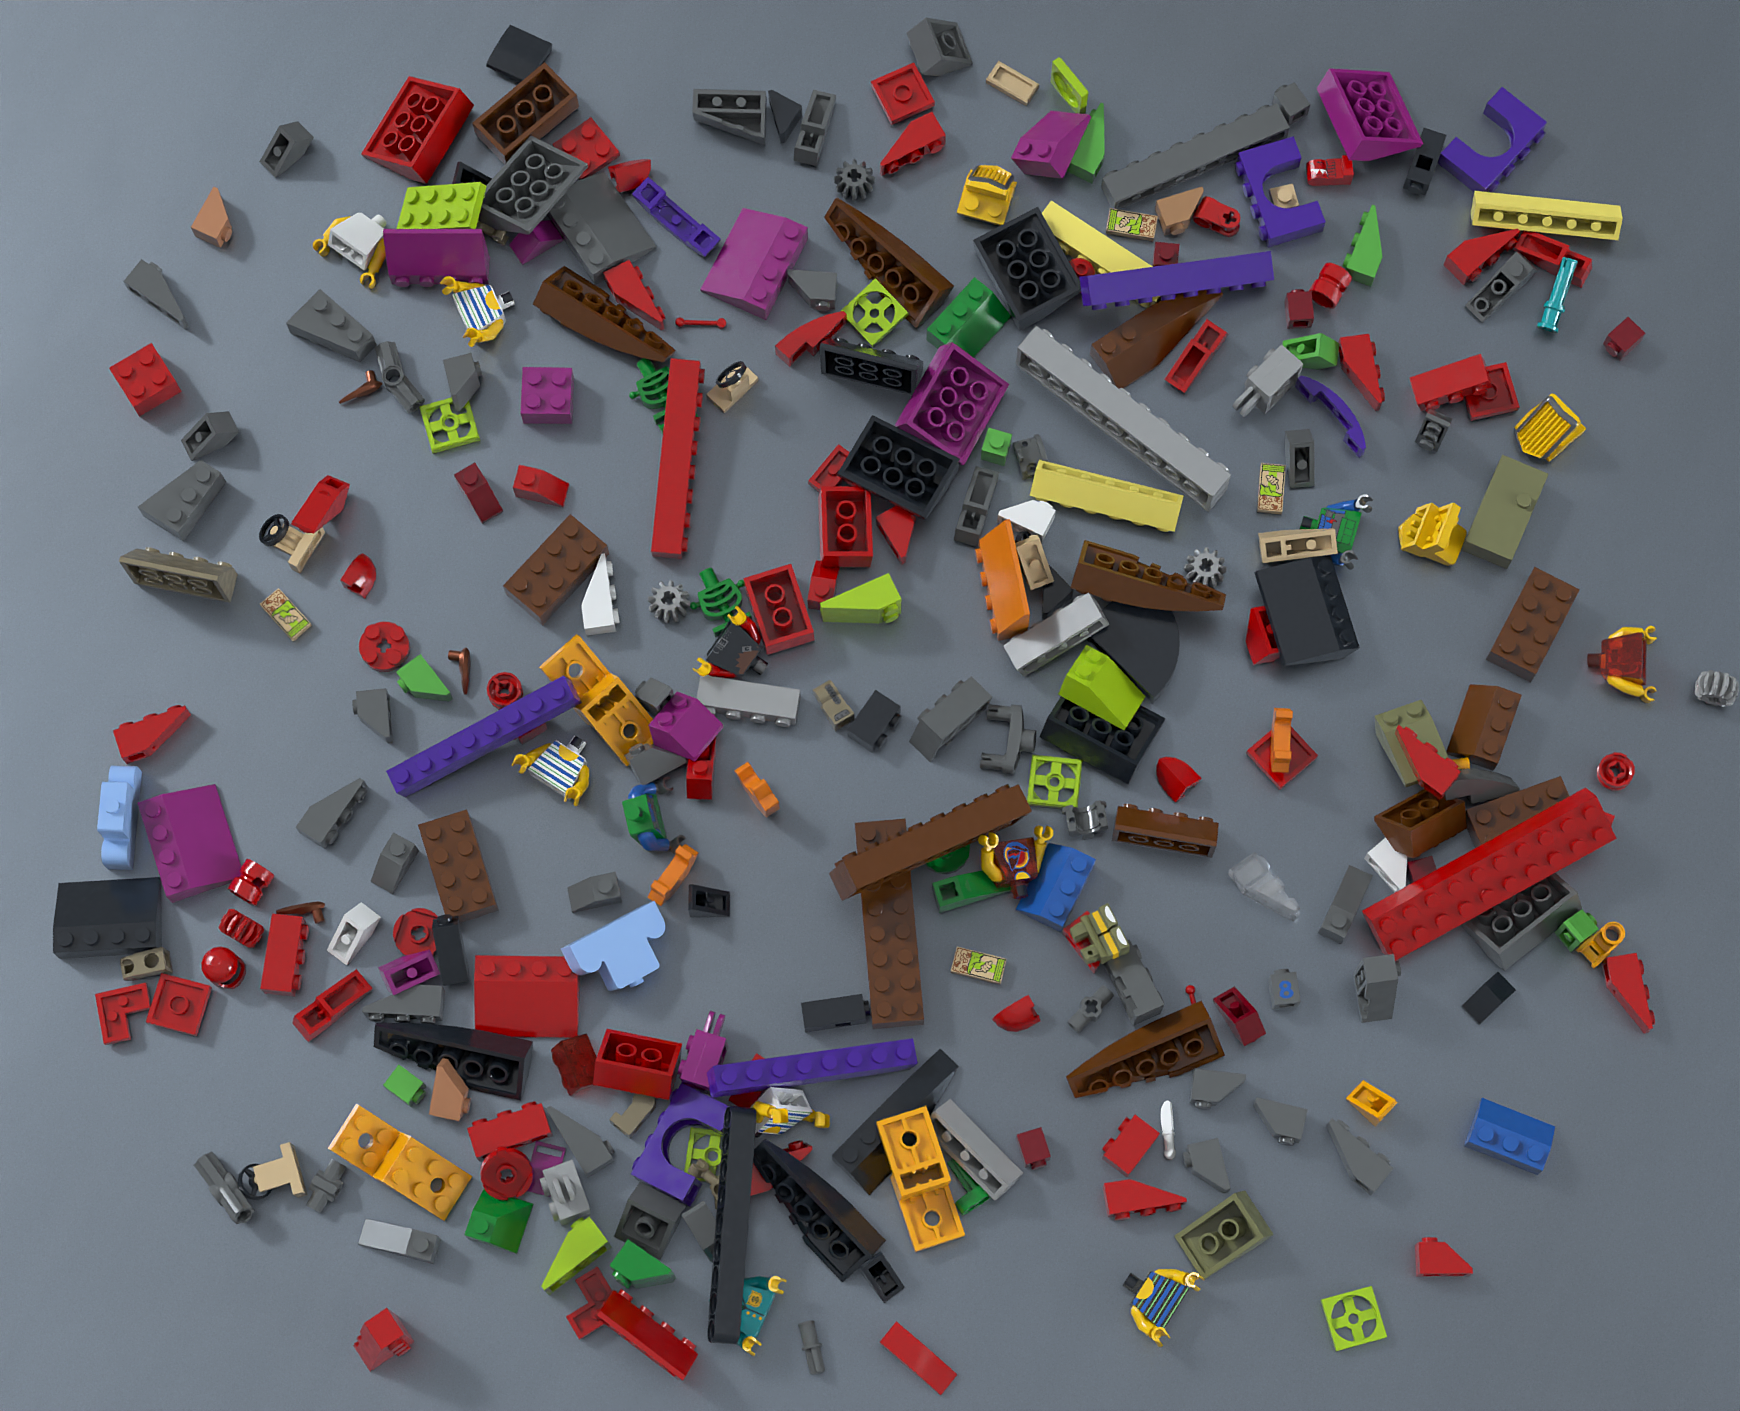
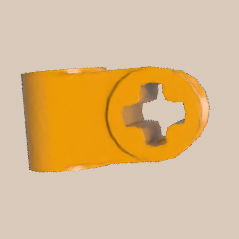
[1576,922,1625,969]

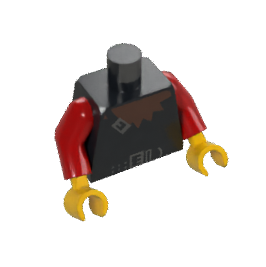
[693,606,768,678]

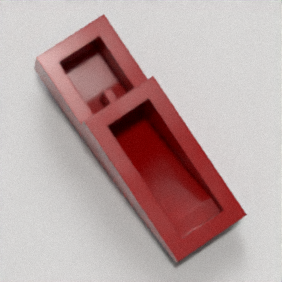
[1514,231,1592,288]
[775,311,847,367]
[1164,319,1229,393]
[292,969,372,1042]
[879,1321,957,1395]

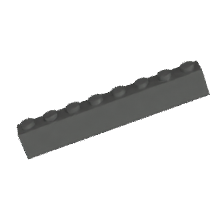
[1101,103,1290,210]

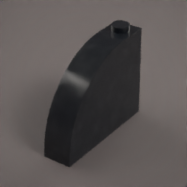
[1086,601,1180,704]

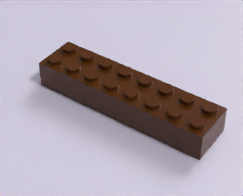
[829,784,1032,901]
[855,818,924,1029]

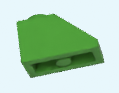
[1282,333,1340,370]
[396,654,453,702]
[1554,909,1599,952]

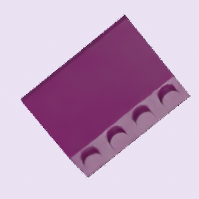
[1316,68,1423,161]
[700,208,808,320]
[383,229,490,287]
[895,342,1009,466]
[138,784,242,903]

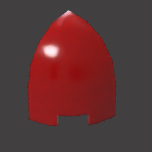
[608,159,651,192]
[340,553,376,599]
[1156,757,1202,803]
[992,995,1040,1032]

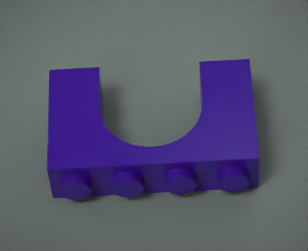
[1437,87,1547,193]
[1235,136,1326,248]
[631,1083,728,1207]

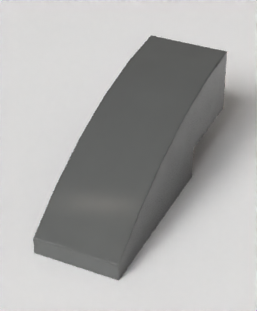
[794,90,836,166]
[954,466,999,547]
[1443,768,1520,804]

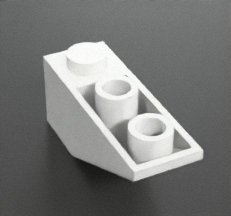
[581,554,620,636]

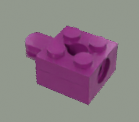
[678,1011,728,1095]

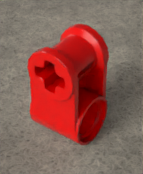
[1192,196,1241,237]

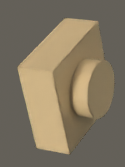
[1268,183,1299,208]

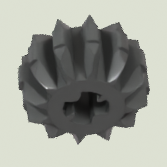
[834,158,875,202]

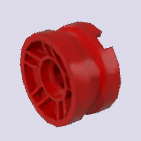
[486,672,524,710]
[1597,752,1635,791]

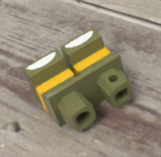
[1070,903,1130,964]

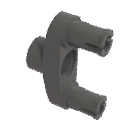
[980,704,1036,774]

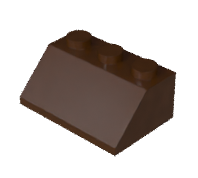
[1446,684,1522,771]
[1374,789,1467,858]

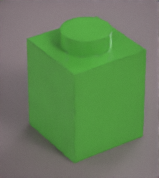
[981,428,1012,466]
[383,1064,426,1107]

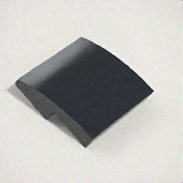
[486,25,552,82]

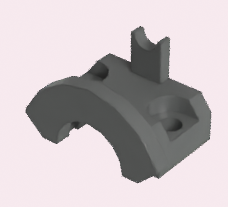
[1012,434,1048,480]
[1061,800,1108,840]

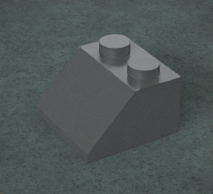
[907,18,973,76]
[614,1182,686,1260]

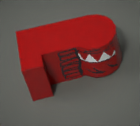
[1306,155,1354,186]

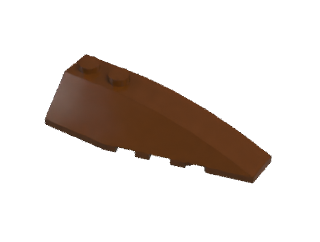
[824,198,954,328]
[533,266,676,362]
[1090,290,1223,389]
[1070,540,1226,612]
[1066,1000,1225,1098]

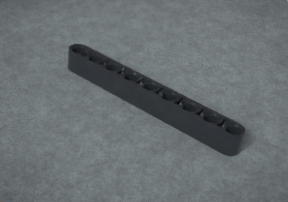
[707,1105,756,1344]

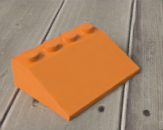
[975,519,1030,641]

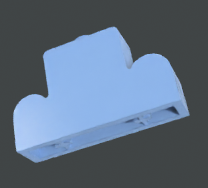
[97,765,142,870]
[561,901,665,991]

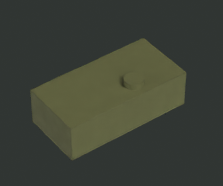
[1461,454,1548,569]

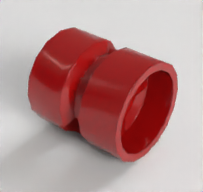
[1309,263,1352,309]
[227,859,275,906]

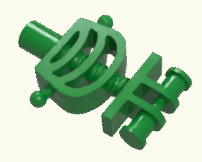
[629,358,698,435]
[690,568,752,637]

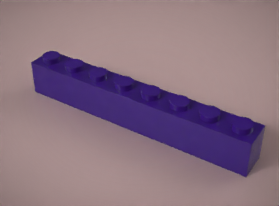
[1079,251,1274,310]
[386,675,582,798]
[707,1038,918,1098]

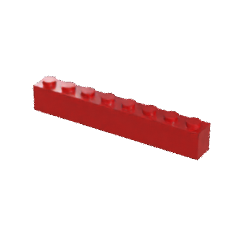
[651,358,705,559]

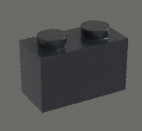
[847,690,902,753]

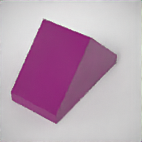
[509,220,563,265]

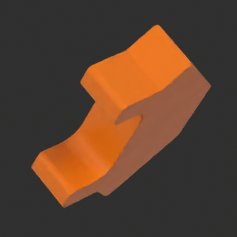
[1271,708,1293,773]
[734,762,780,818]
[647,844,699,906]

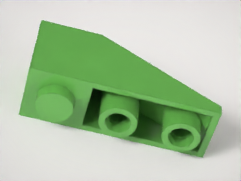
[1067,103,1105,184]
[1342,205,1383,287]

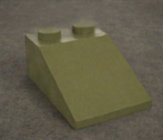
[1374,700,1449,787]
[1174,1190,1274,1280]

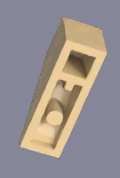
[1258,528,1338,563]

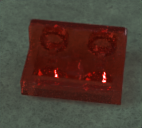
[551,1033,596,1096]

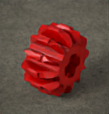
[218,909,264,948]

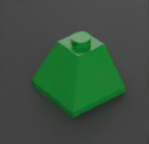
[464,1189,534,1254]

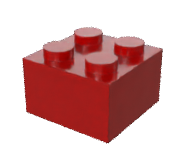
[109,343,182,417]

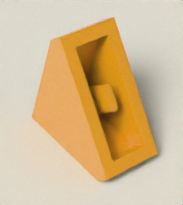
[1346,1080,1398,1127]

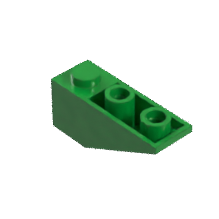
[932,866,1012,913]

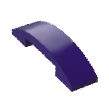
[632,177,721,257]
[1295,375,1366,458]

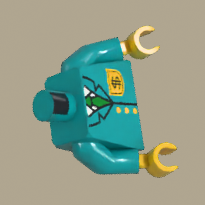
[709,1276,787,1356]

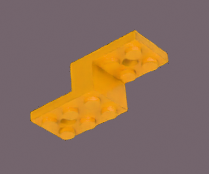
[539,634,653,766]
[328,1104,472,1221]
[876,1106,965,1252]

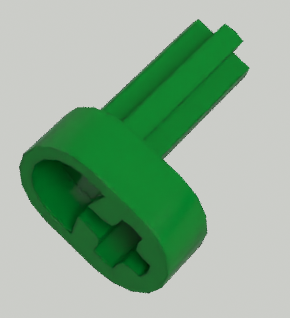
[947,1158,991,1215]

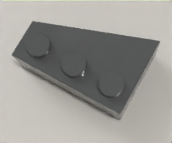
[692,89,767,145]
[286,289,377,362]

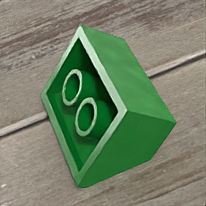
[926,277,1011,358]
[609,1239,676,1289]

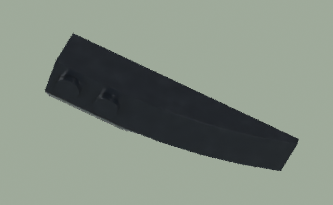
[373,1023,533,1101]
[832,1049,959,1196]
[753,1139,886,1282]

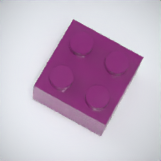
[520,367,574,424]

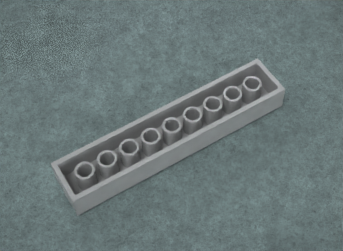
[1016,326,1231,512]

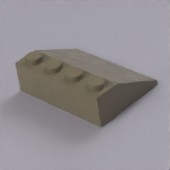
[119,547,238,603]

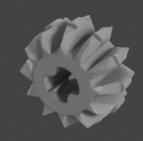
[1184,547,1227,589]
[648,580,690,623]
[1694,670,1739,707]

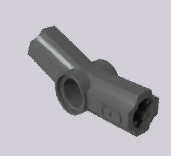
[375,341,425,414]
[194,1151,255,1224]

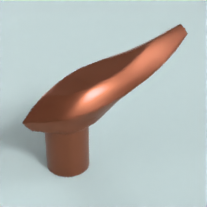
[339,370,383,404]
[448,647,470,695]
[276,901,325,924]

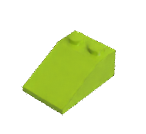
[820,573,901,624]
[1058,645,1146,730]
[541,1216,612,1295]

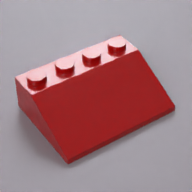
[361,76,474,184]
[474,955,580,1038]
[594,1289,698,1381]

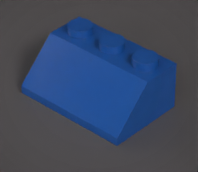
[1015,843,1096,932]
[1464,1098,1555,1175]

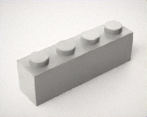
[1003,593,1109,677]
[696,676,801,727]
[930,1099,1023,1201]

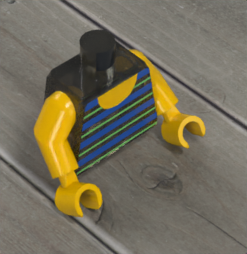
[1122,1269,1204,1347]

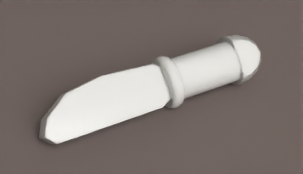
[1161,1100,1176,1160]

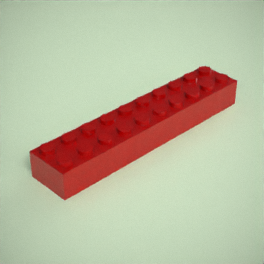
[1362,787,1617,961]

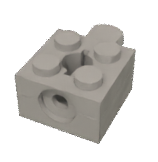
[1232,344,1303,417]
[540,1160,591,1226]

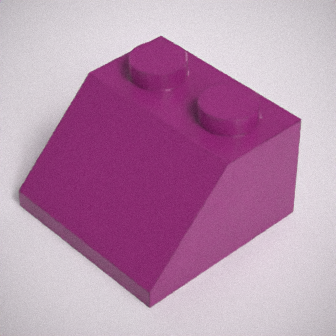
[648,691,723,761]

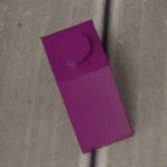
[378,950,440,995]

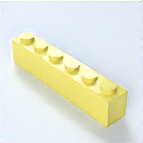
[1471,191,1623,240]
[1042,201,1161,308]
[1030,460,1184,532]

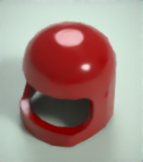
[201,946,246,989]

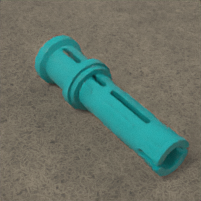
[1537,257,1578,333]

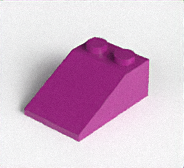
[1011,111,1091,179]

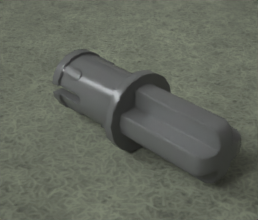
[798,1320,825,1375]

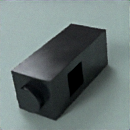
[1403,128,1447,195]
[432,914,469,986]
[801,994,870,1032]

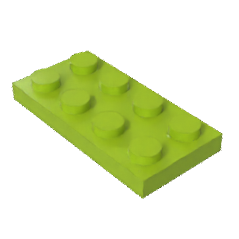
[396,182,487,229]

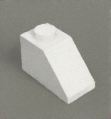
[997,500,1056,543]
[1364,838,1407,893]
[327,902,381,965]

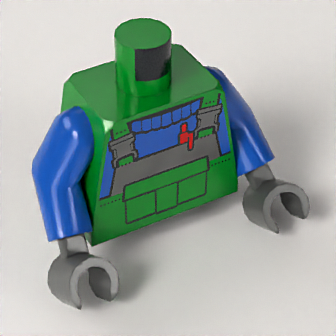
[1299,494,1373,570]
[622,776,686,854]

